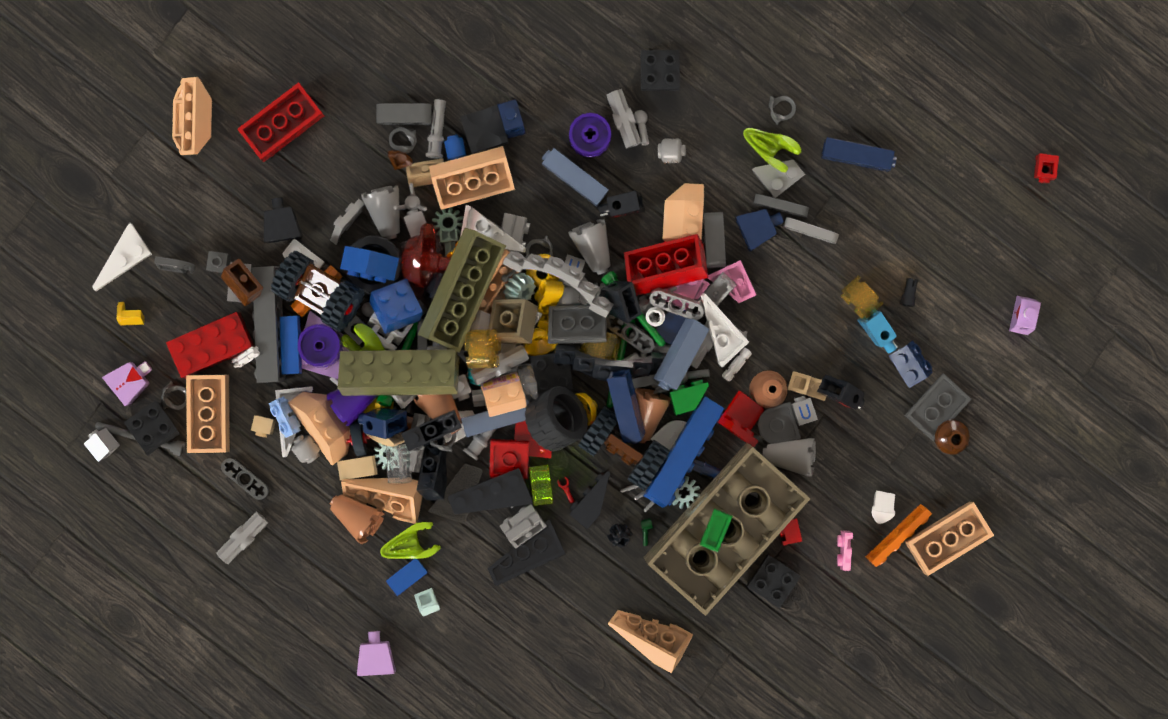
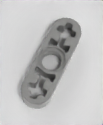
[783,217,839,244]
[650,288,704,320]

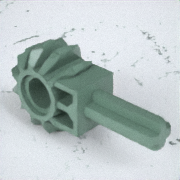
[432,207,464,269]

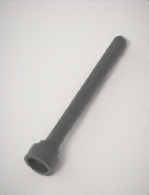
[95,422,186,456]

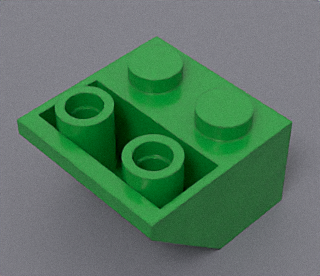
[669,380,709,415]

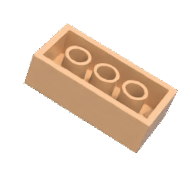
[429,146,515,210]
[186,375,230,453]
[904,501,994,576]

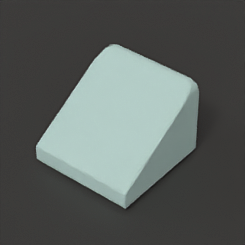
[414,588,440,616]

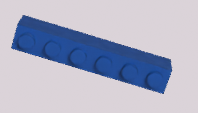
[643,396,724,508]

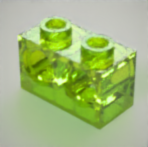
[529,464,553,506]

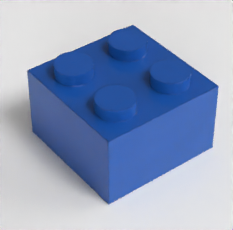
[340,246,399,283]
[369,279,423,334]

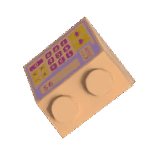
[480,372,527,417]

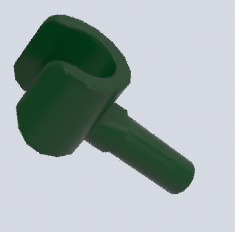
[641,518,653,546]

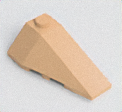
[341,478,423,524]

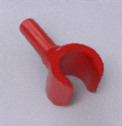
[557,477,575,504]

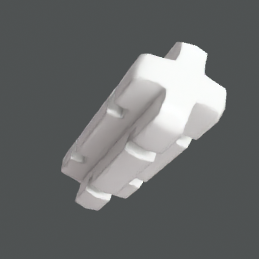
[232,346,260,368]
[722,348,752,381]

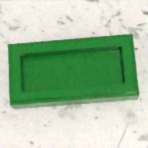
[699,508,733,552]

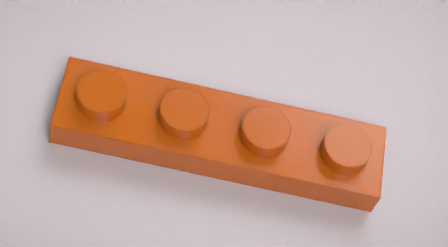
[865,504,932,567]

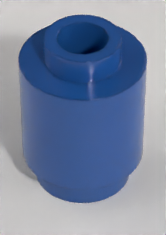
[444,135,467,160]

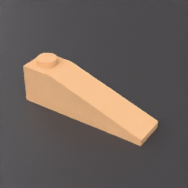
[608,610,693,673]

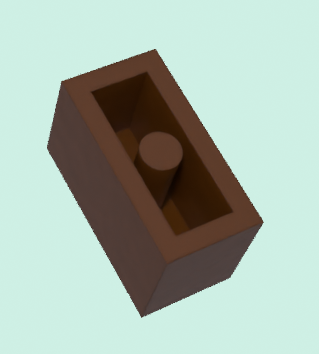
[221,259,263,306]

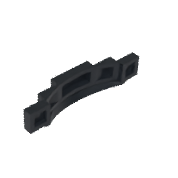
[553,344,667,381]

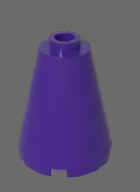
[327,389,379,426]

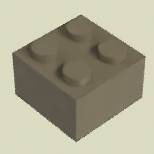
[487,299,538,343]

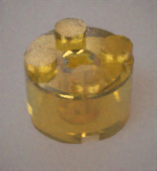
[841,275,884,319]
[465,329,501,369]
[579,333,621,360]

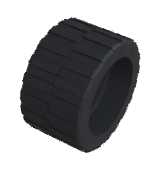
[345,236,404,294]
[525,386,588,451]

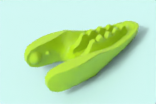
[743,128,801,172]
[341,323,385,351]
[380,522,441,559]

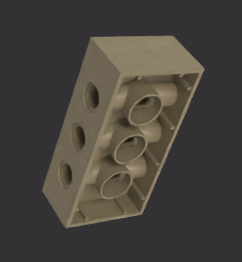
[643,443,810,616]

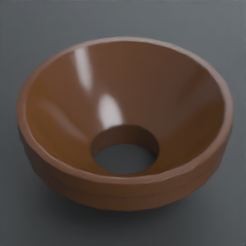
[935,420,970,454]

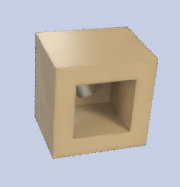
[251,415,276,438]

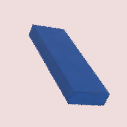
[280,316,302,375]

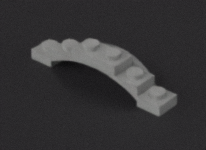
[503,251,614,318]

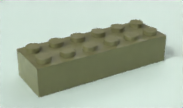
[418,228,506,353]
[338,349,459,396]

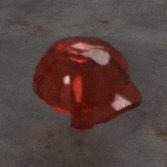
[401,223,451,288]

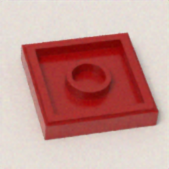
[490,439,529,479]

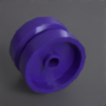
[569,113,611,158]
[298,324,343,368]

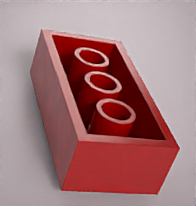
[238,82,324,162]
[624,234,708,296]
[166,312,255,378]

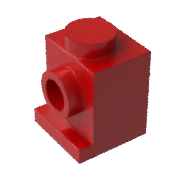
[1034,153,1059,183]
[780,518,802,545]

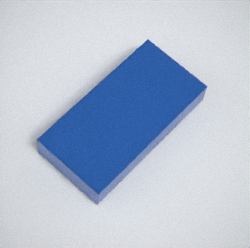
[386,559,428,596]

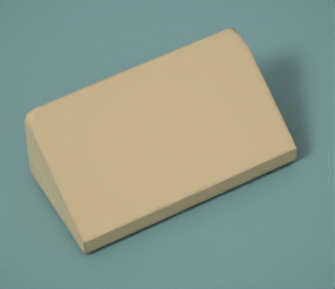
[406,158,444,187]

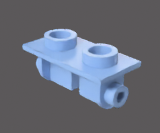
[269,396,301,438]

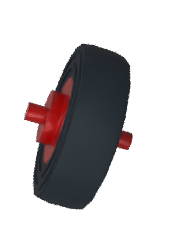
[347,422,370,456]

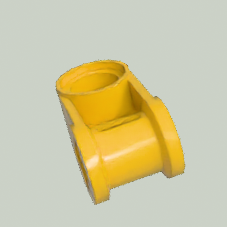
[534,279,564,315]

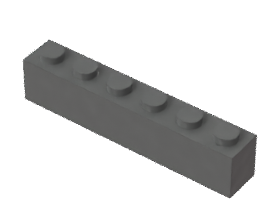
[252,266,286,383]

